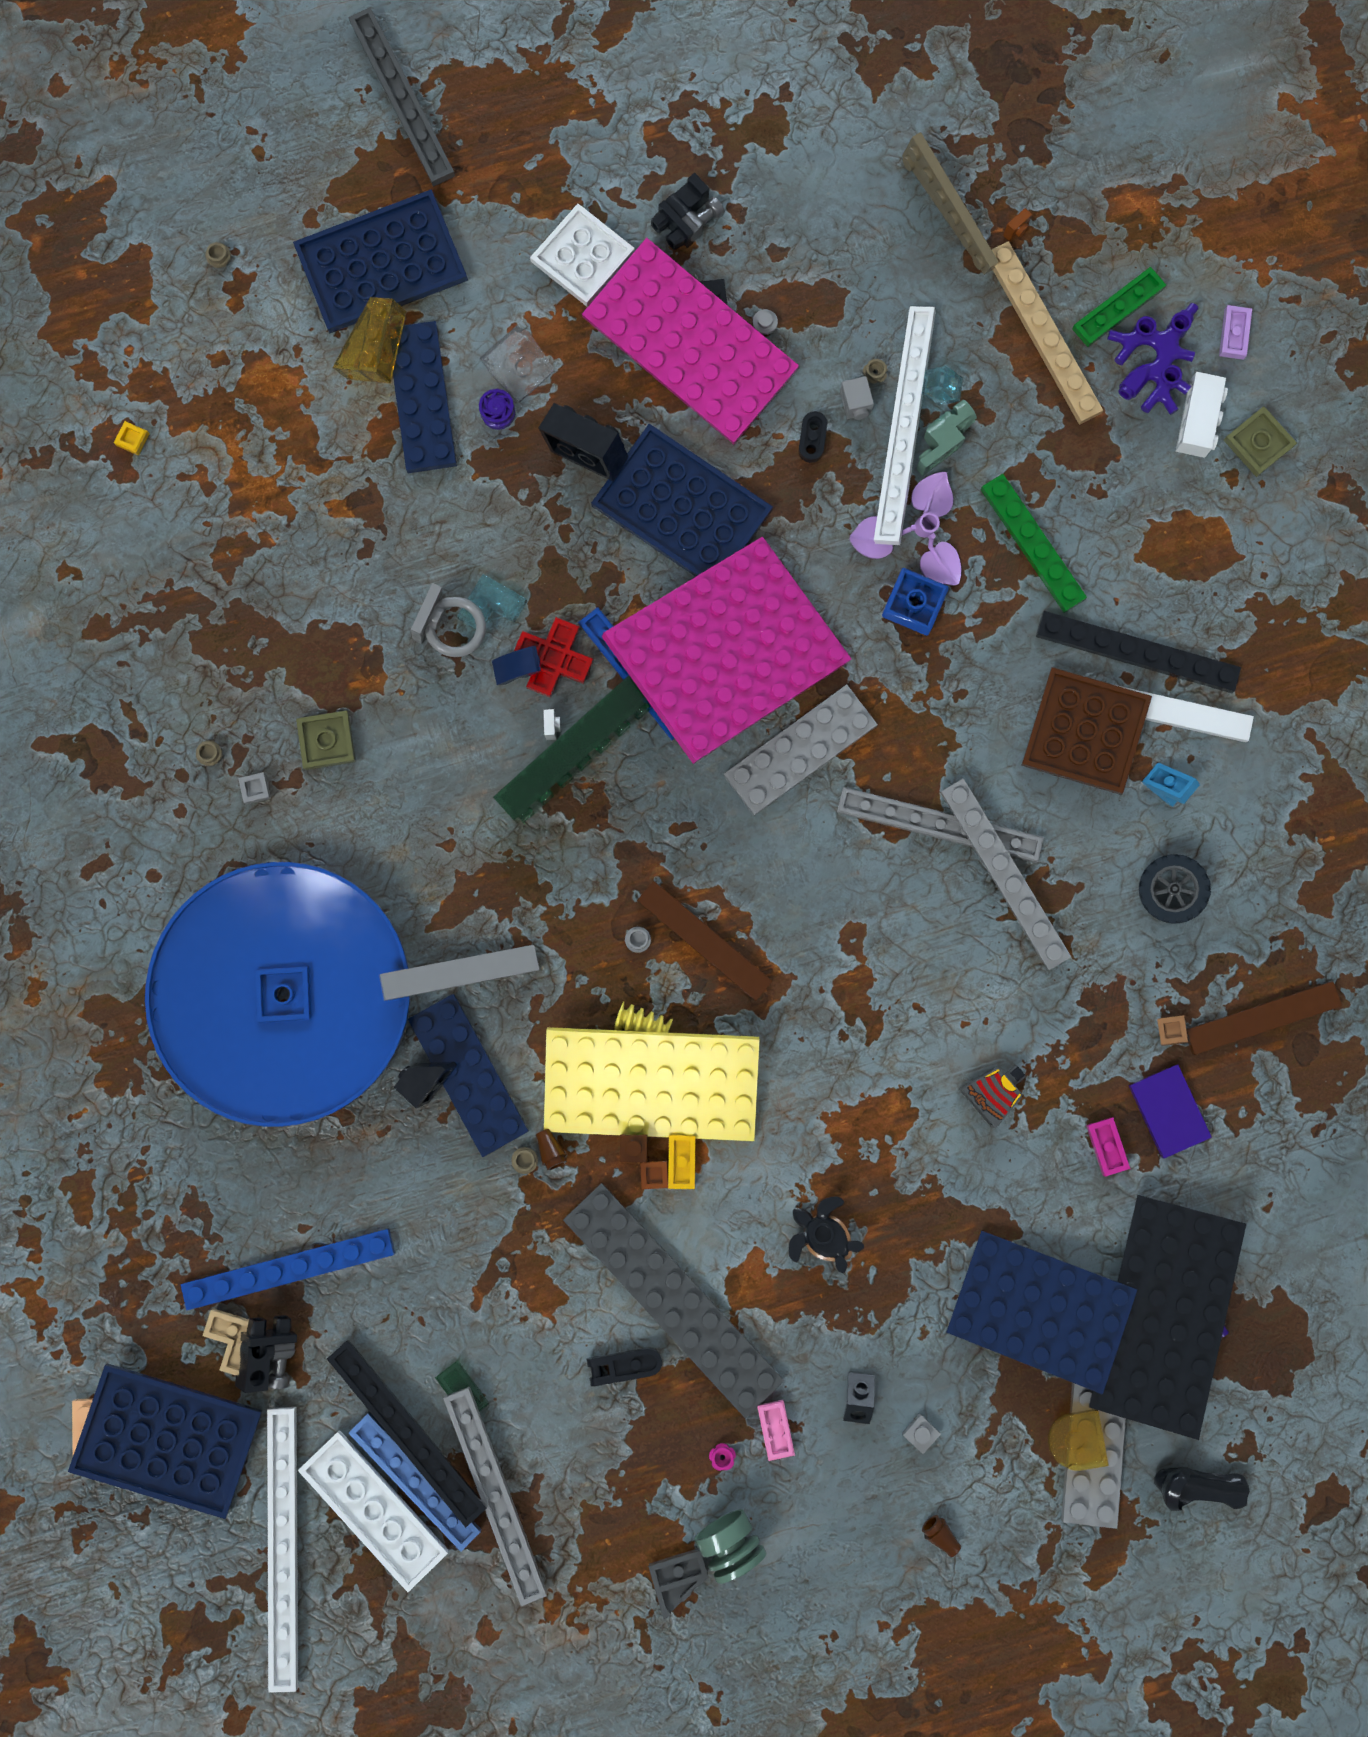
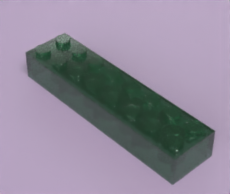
[493,675,650,823]

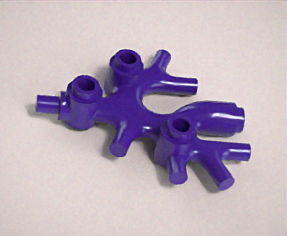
[1107,303,1199,415]

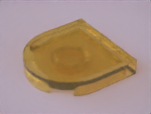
[1048,1409,1109,1471]

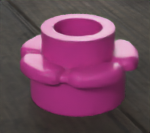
[709,1443,736,1471]

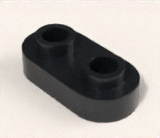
[798,411,827,463]

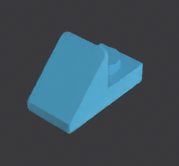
[1142,763,1200,807]

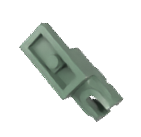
[916,399,977,477]

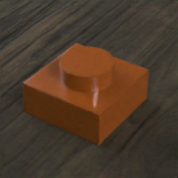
[1003,208,1032,242]
[640,1161,668,1189]

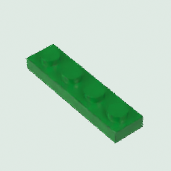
[1072,267,1166,347]

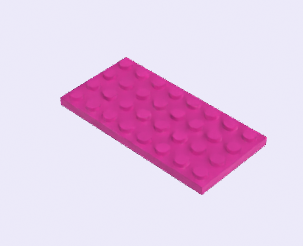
[582,237,799,445]

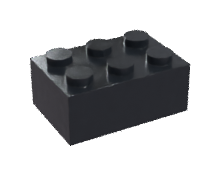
[538,403,629,482]

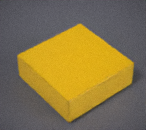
[114,421,149,456]

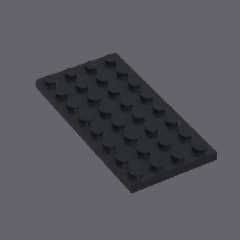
[1089,1195,1246,1440]

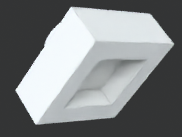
[544,709,561,740]

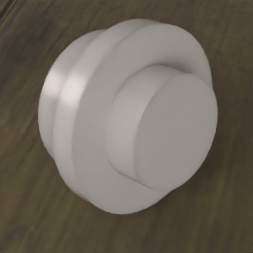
[753,309,778,335]
[625,927,651,953]

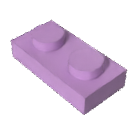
[1219,305,1252,360]

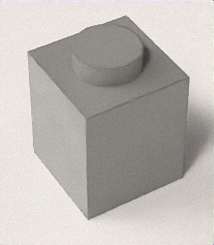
[840,376,874,420]

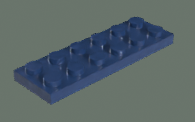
[387,321,457,473]
[408,994,529,1158]

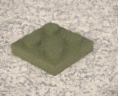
[1224,406,1297,477]
[296,710,356,770]

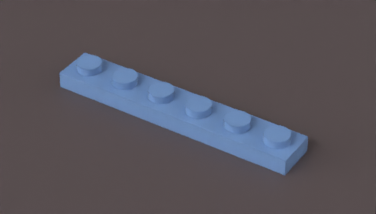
[349,1412,482,1552]

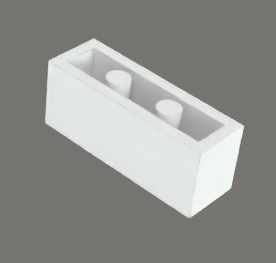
[1175,372,1228,458]

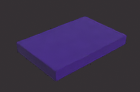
[1128,1064,1212,1159]

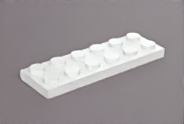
[298,1430,449,1592]

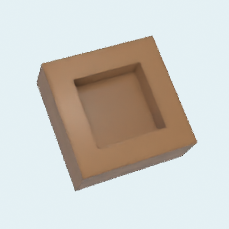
[1157,1015,1189,1046]

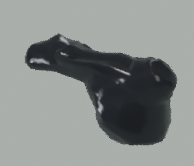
[1154,1467,1250,1511]

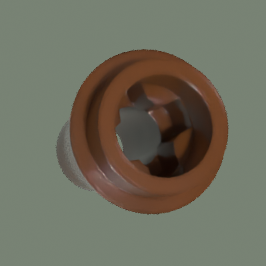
[535,1129,567,1170]
[922,1515,961,1557]

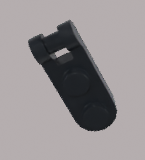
[586,1348,662,1386]

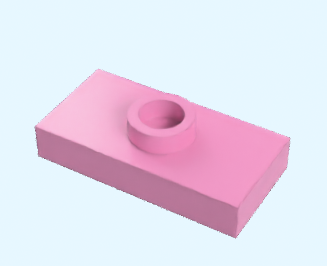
[757,1400,795,1461]

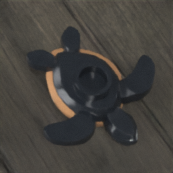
[788,1196,864,1273]

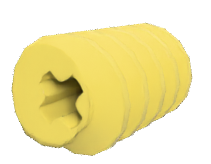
[615,1002,673,1033]

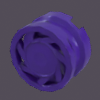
[479,389,516,430]

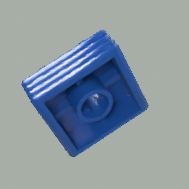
[882,568,949,636]

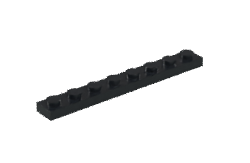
[1036,611,1241,693]
[327,1340,487,1528]

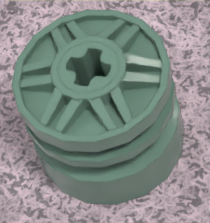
[694,1509,767,1584]

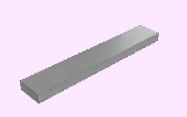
[379,945,539,1001]

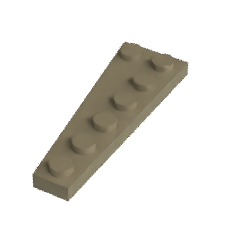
[902,132,998,275]

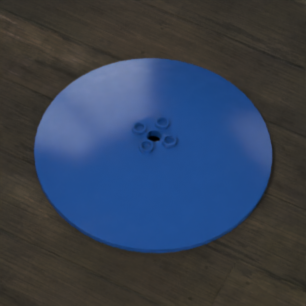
[145,862,410,1127]

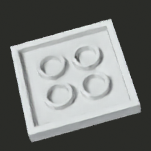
[530,204,635,307]

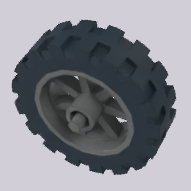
[1139,854,1211,924]

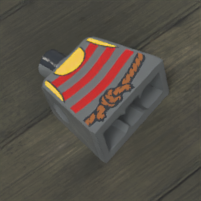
[959,1065,1026,1128]

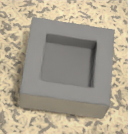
[238,772,271,804]
[902,1413,941,1454]

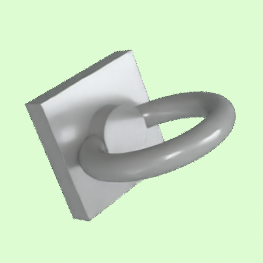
[411,583,486,657]

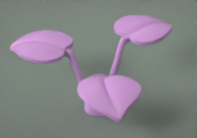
[850,472,961,586]

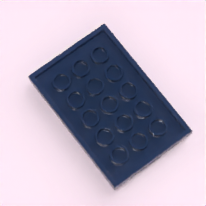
[293,189,468,334]
[591,424,773,577]
[946,1231,1137,1394]
[68,1363,263,1519]

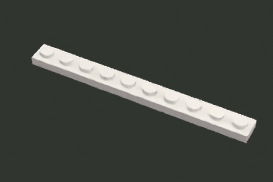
[874,306,936,545]
[267,1407,298,1693]

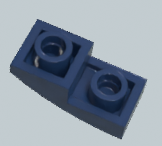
[492,646,541,685]

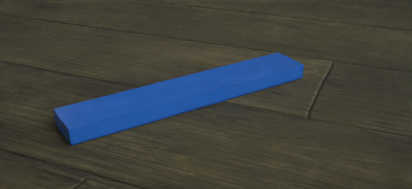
[578,607,675,741]

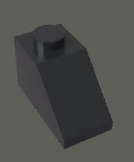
[394,1061,457,1108]

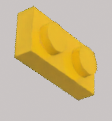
[668,1135,695,1189]

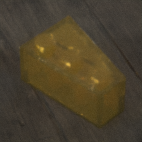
[333,297,406,383]

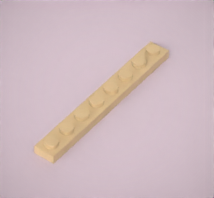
[992,241,1103,425]

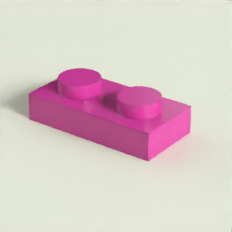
[1086,1117,1130,1177]

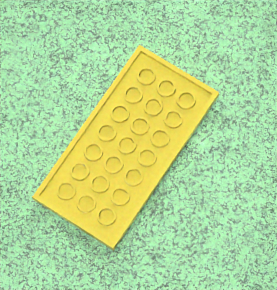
[544,1027,760,1141]

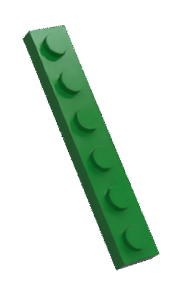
[980,474,1087,613]

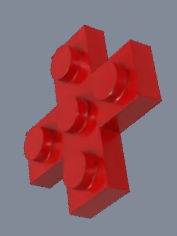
[514,617,594,698]

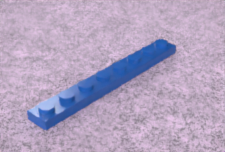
[181,1228,395,1311]

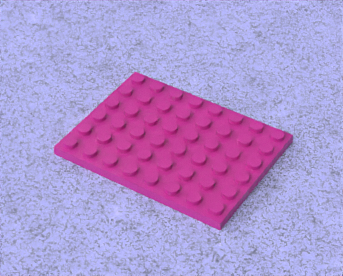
[602,536,851,764]

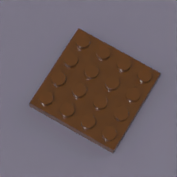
[1021,667,1152,795]

